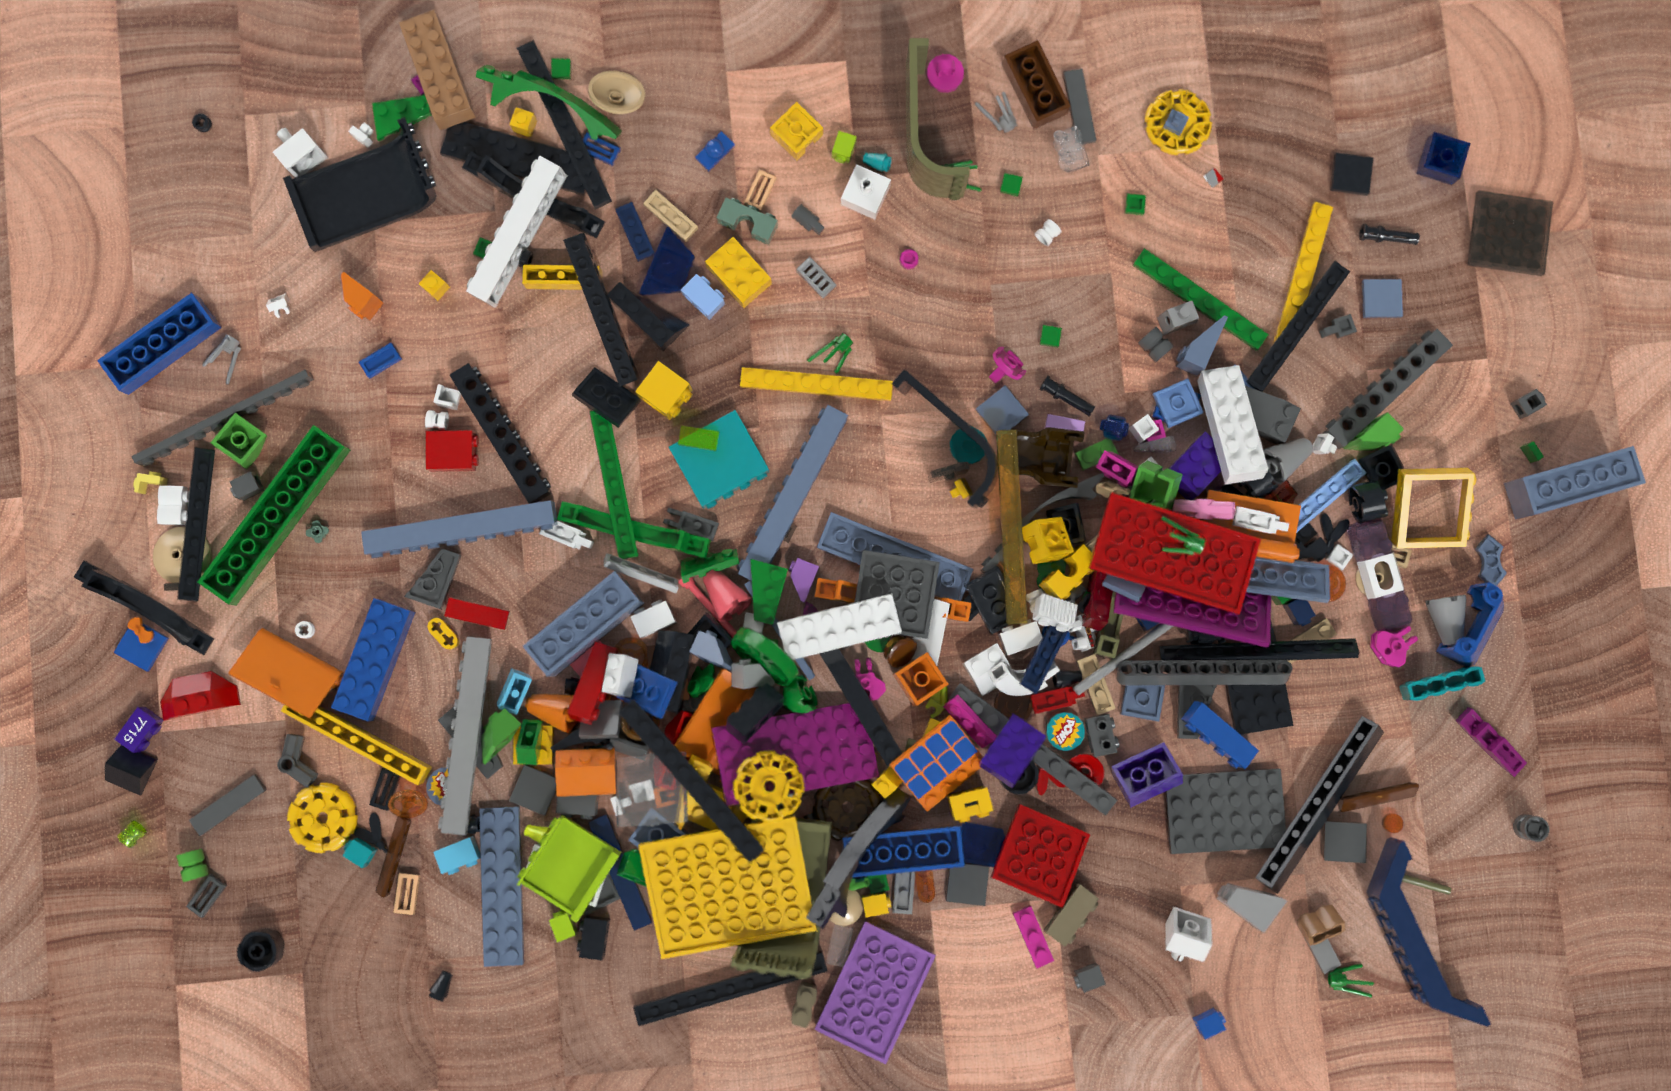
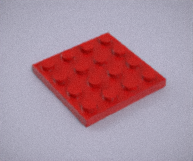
[990,804,1091,908]

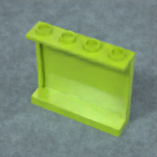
[517,815,622,923]

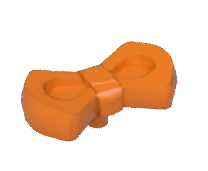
[128,617,154,644]

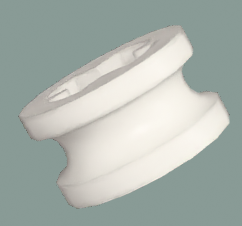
[295,621,315,639]

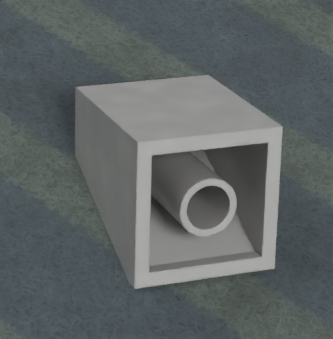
[1216,883,1287,933]

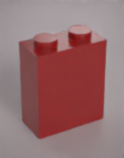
[426,430,479,472]

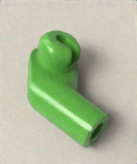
[849,877,870,891]

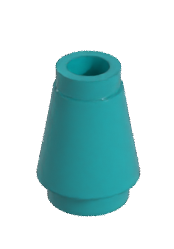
[863,152,892,173]

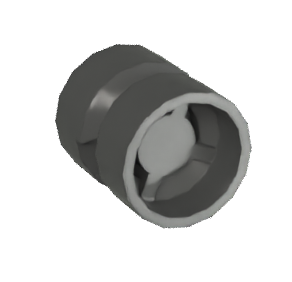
[1138,327,1174,363]
[1513,814,1550,842]

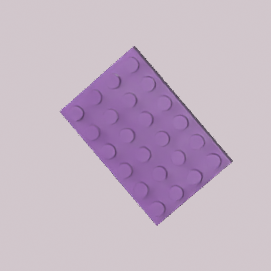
[814,921,936,1064]

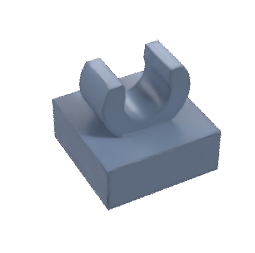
[1163,109,1189,136]

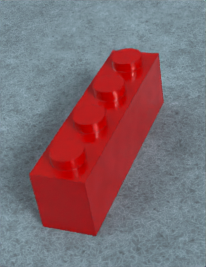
[567,641,619,725]

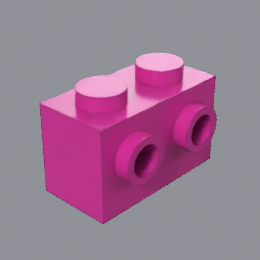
[1096,450,1138,488]

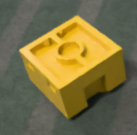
[770,102,823,160]
[1020,517,1074,564]
[947,785,993,823]

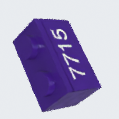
[114,707,163,753]

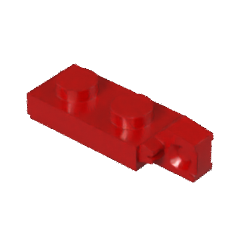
[1030,687,1085,714]

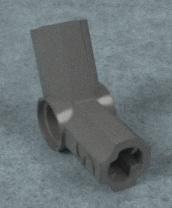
[277,734,319,788]

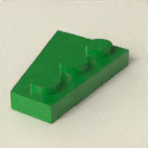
[372,95,432,142]
[681,549,739,584]
[751,559,788,625]

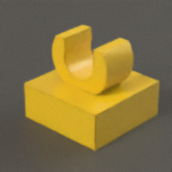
[949,478,973,499]

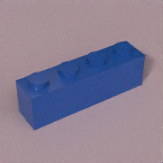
[1181,701,1259,769]

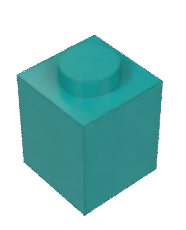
[343,838,378,868]

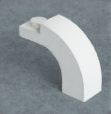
[988,661,1060,696]

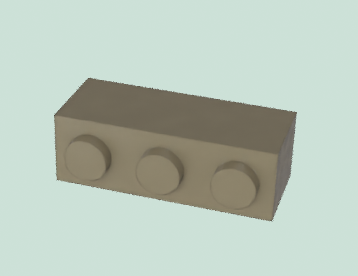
[1044,882,1099,947]

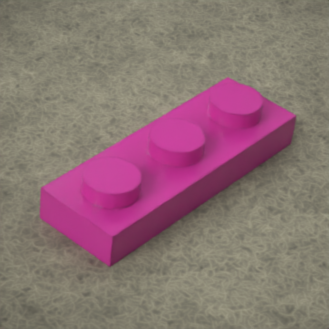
[943,695,997,748]
[1013,906,1054,969]

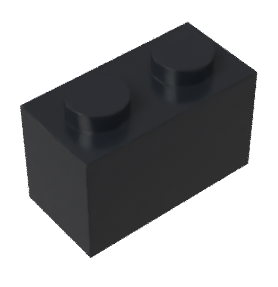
[576,915,610,961]

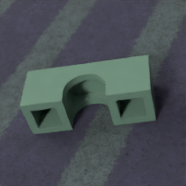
[717,198,778,245]

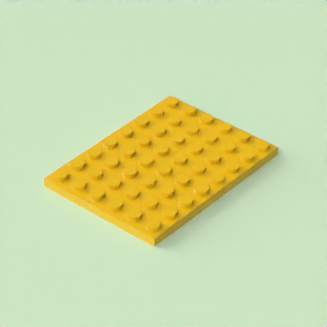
[639,815,817,959]

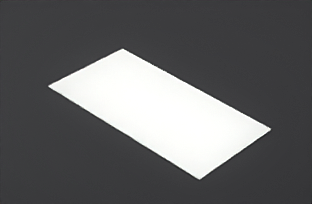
[911,599,950,666]

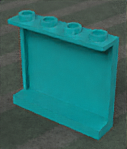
[669,410,770,509]

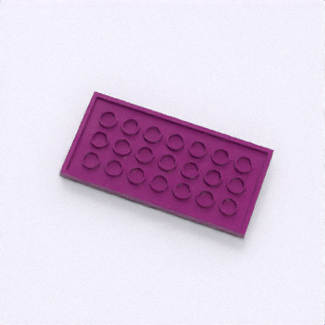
[1113,586,1271,647]
[712,703,879,806]

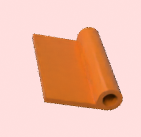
[1203,490,1301,563]
[228,628,344,719]
[675,668,758,776]

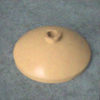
[588,71,645,114]
[153,527,212,584]

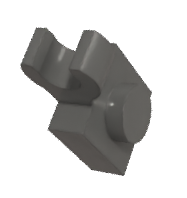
[1319,314,1357,339]

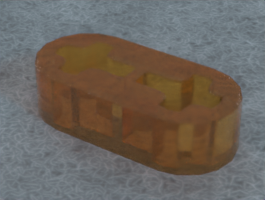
[915,870,935,903]

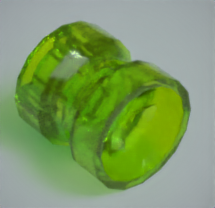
[117,820,147,848]

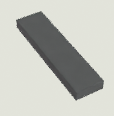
[1063,69,1096,145]
[189,774,266,836]

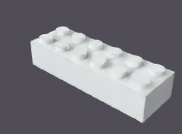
[1197,365,1268,484]
[778,593,902,660]

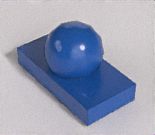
[695,131,735,172]

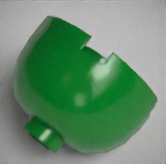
[783,675,818,714]

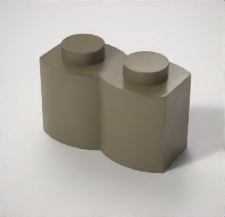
[792,981,817,1028]

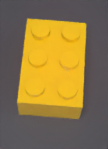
[705,237,772,308]

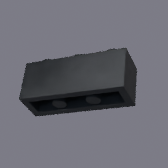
[726,683,784,745]

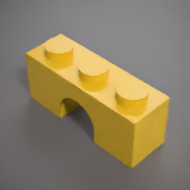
[1039,544,1094,600]

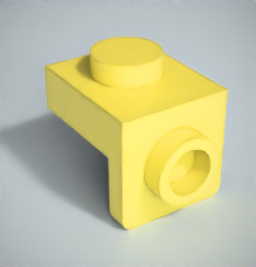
[133,471,168,494]

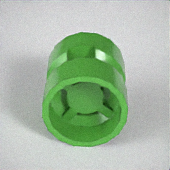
[176,848,209,882]

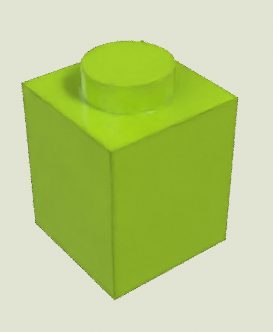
[832,131,857,163]
[549,910,578,942]

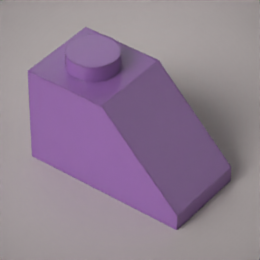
[789,558,819,603]

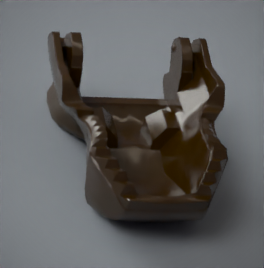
[999,427,1085,488]

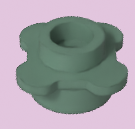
[306,520,329,543]

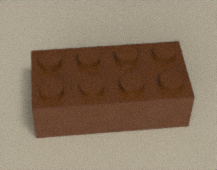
[1002,40,1071,129]

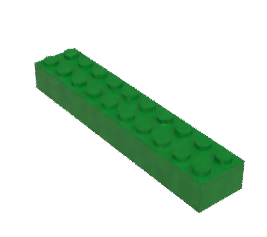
[197,425,351,606]

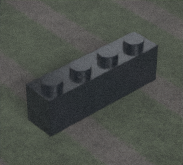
[608,282,690,352]

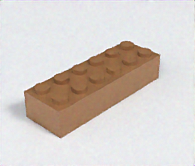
[399,10,475,130]

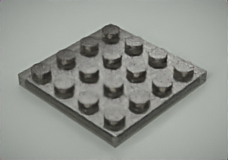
[1467,191,1553,276]

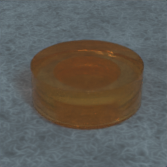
[1382,813,1403,833]

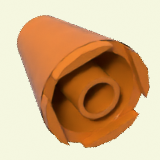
[525,694,578,733]

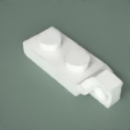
[1232,506,1289,534]
[539,521,594,550]

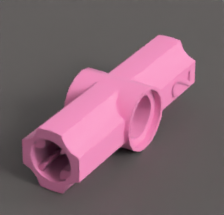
[1173,499,1235,520]

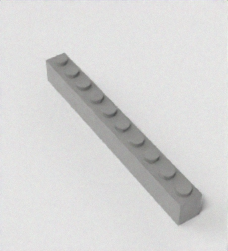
[438,637,492,835]

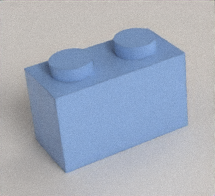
[681,274,725,320]

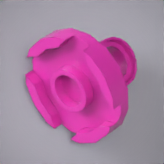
[927,54,964,93]
[989,347,1026,384]

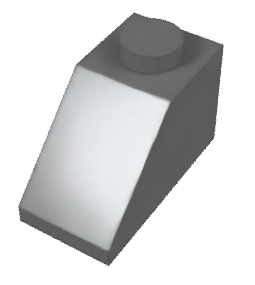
[731,659,774,689]

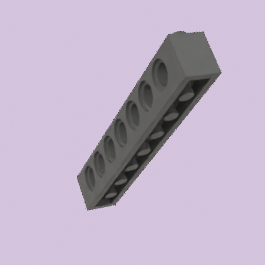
[1323,328,1453,450]

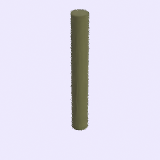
[1402,874,1451,895]

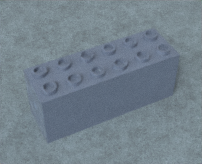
[1504,446,1646,520]
[523,571,645,677]

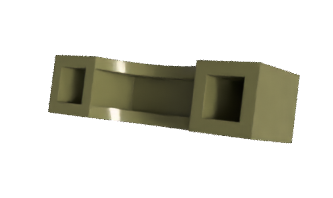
[1092,591,1124,659]

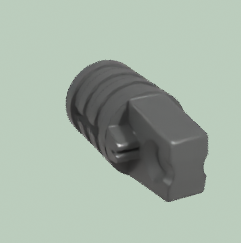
[791,204,824,235]

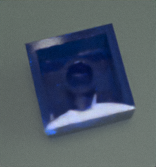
[1416,132,1471,185]

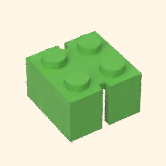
[1129,460,1183,510]

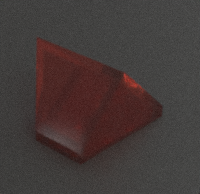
[1264,480,1298,504]

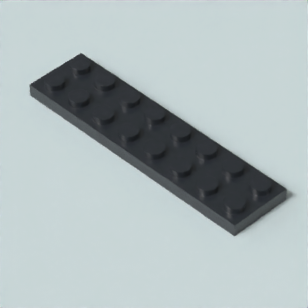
[440,122,596,196]

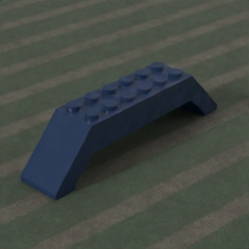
[1366,837,1491,1027]

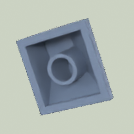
[689,630,733,673]

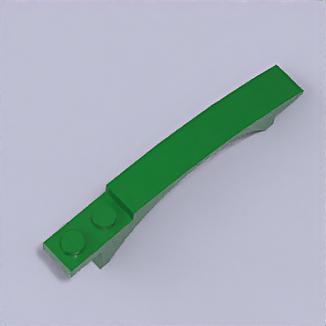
[476,65,622,140]
[557,501,711,558]

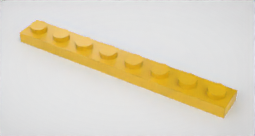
[1274,202,1333,342]
[740,367,893,401]

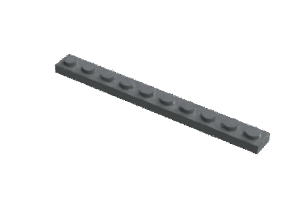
[131,370,314,466]
[949,682,1118,816]

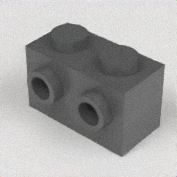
[1084,714,1119,757]

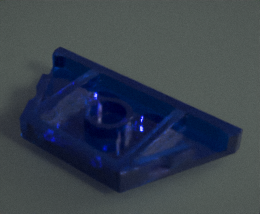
[639,227,695,296]
[961,822,1005,867]

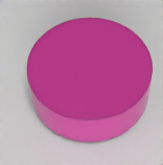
[900,249,919,269]

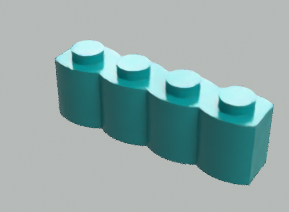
[1399,667,1486,701]

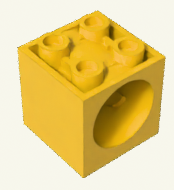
[635,361,692,420]

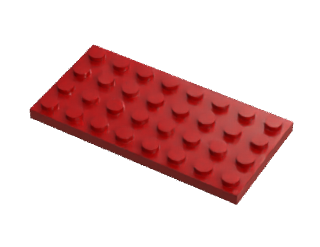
[1088,493,1261,614]

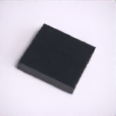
[1330,153,1373,196]

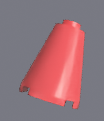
[703,570,752,622]

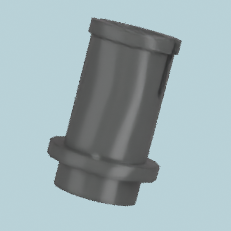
[1064,584,1087,604]

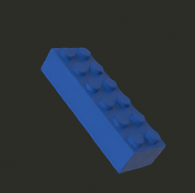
[97,292,222,395]
[331,598,416,721]
[843,826,965,877]

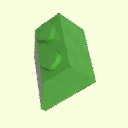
[210,413,267,470]
[481,708,521,764]

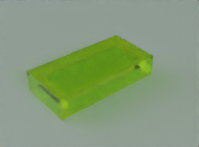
[678,425,720,451]

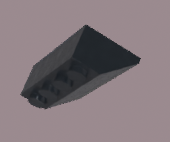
[650,630,696,714]

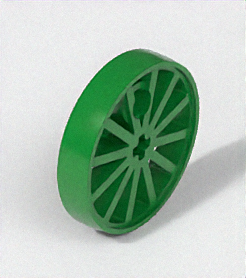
[731,628,799,686]

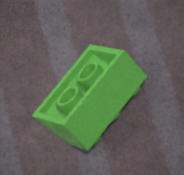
[1343,412,1404,451]

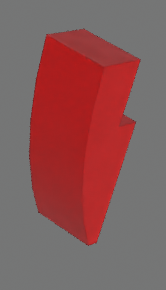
[444,598,510,630]

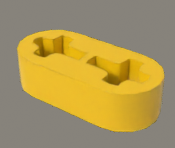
[427,618,460,650]

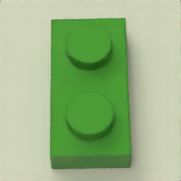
[1075,437,1118,471]

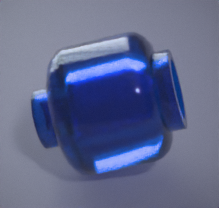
[1100,414,1129,441]

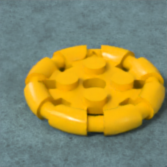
[1145,89,1212,156]
[733,750,804,823]
[287,782,358,853]

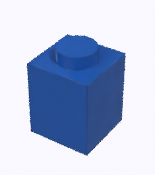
[1192,1008,1226,1040]

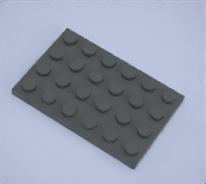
[1165,768,1286,854]

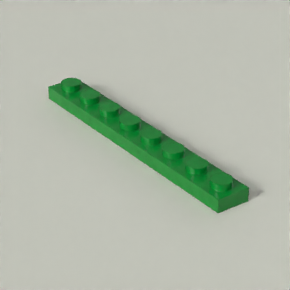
[1133,248,1269,351]
[589,411,638,560]

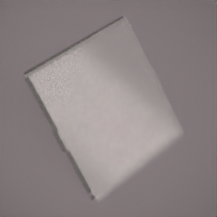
[616,752,688,827]

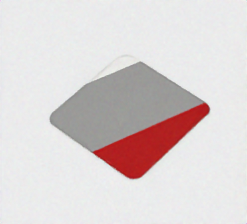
[1204,168,1223,187]

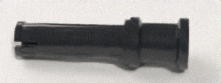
[1359,224,1420,245]
[1039,375,1096,417]

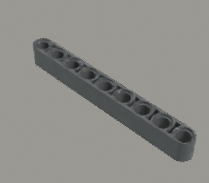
[1116,660,1293,686]

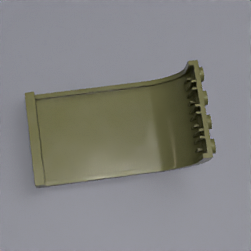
[905,38,970,200]
[731,816,832,979]

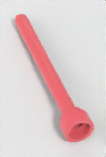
[678,577,737,638]

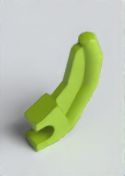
[925,686,948,718]

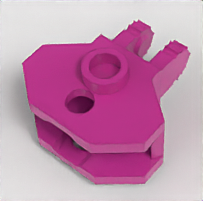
[1370,625,1418,667]
[854,658,886,701]

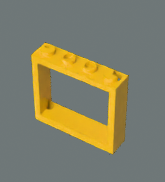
[1391,468,1476,548]

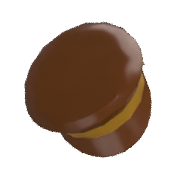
[884,634,917,668]

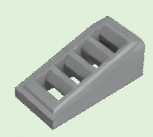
[796,257,836,299]

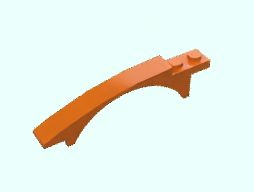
[814,578,971,622]

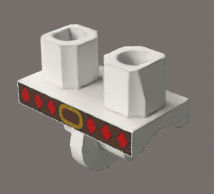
[1069,614,1098,652]

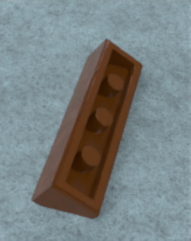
[1338,782,1419,812]
[376,816,412,898]

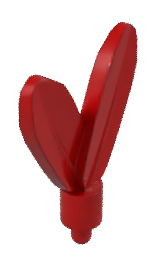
[1037,768,1065,796]

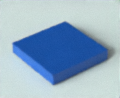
[113,623,169,672]

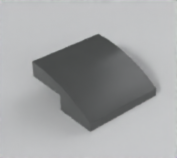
[1324,821,1367,863]

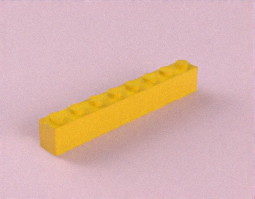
[281,705,432,785]

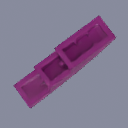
[1455,707,1527,777]

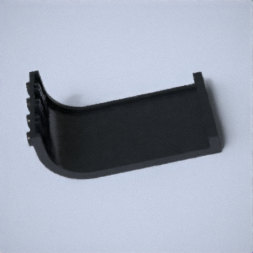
[283,117,436,252]
[891,369,999,509]

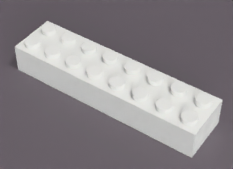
[466,156,567,308]

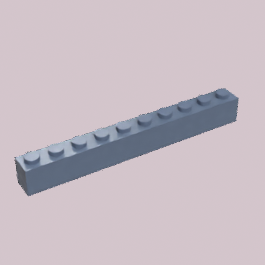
[737,405,848,582]
[361,500,558,558]

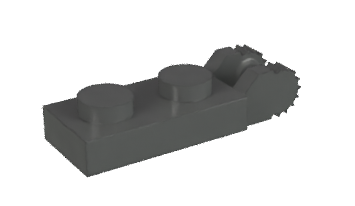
[663,508,719,542]

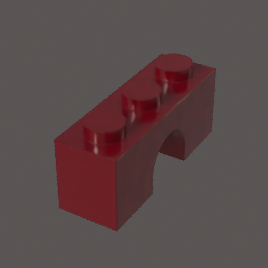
[1082,570,1113,631]

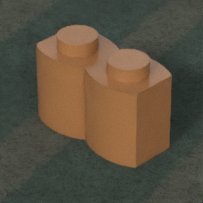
[1297,905,1346,946]

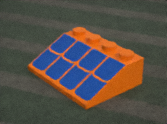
[889,715,983,812]

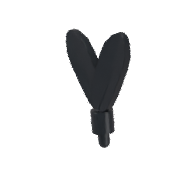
[1320,513,1350,555]
[354,813,388,853]

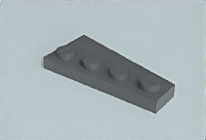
[438,707,503,779]

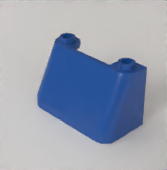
[1436,582,1504,667]

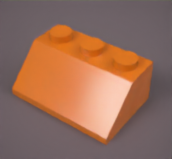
[555,748,616,797]

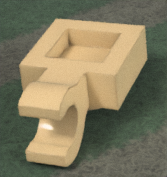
[1095,479,1131,498]

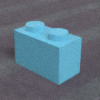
[496,668,532,715]
[433,836,481,875]

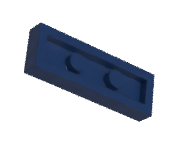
[615,202,655,262]

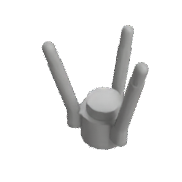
[975,92,1017,133]
[202,334,241,384]

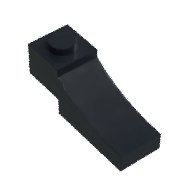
[1296,537,1330,562]
[551,728,610,754]

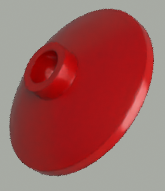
[1068,754,1105,786]

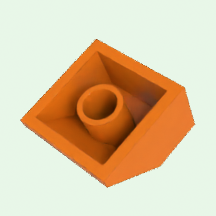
[341,272,384,321]
[892,652,949,707]

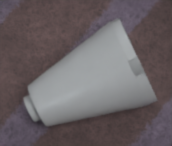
[1263,438,1313,484]
[1425,595,1466,647]

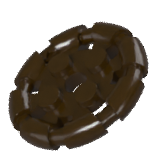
[813,779,882,841]

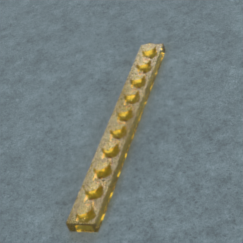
[996,430,1027,624]

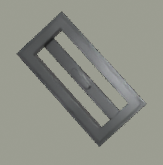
[186,874,227,918]

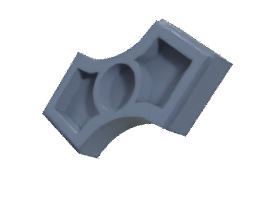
[1474,534,1507,586]

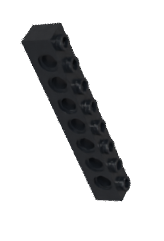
[563,233,640,386]
[449,363,552,504]

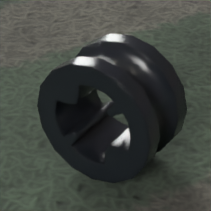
[192,113,212,133]

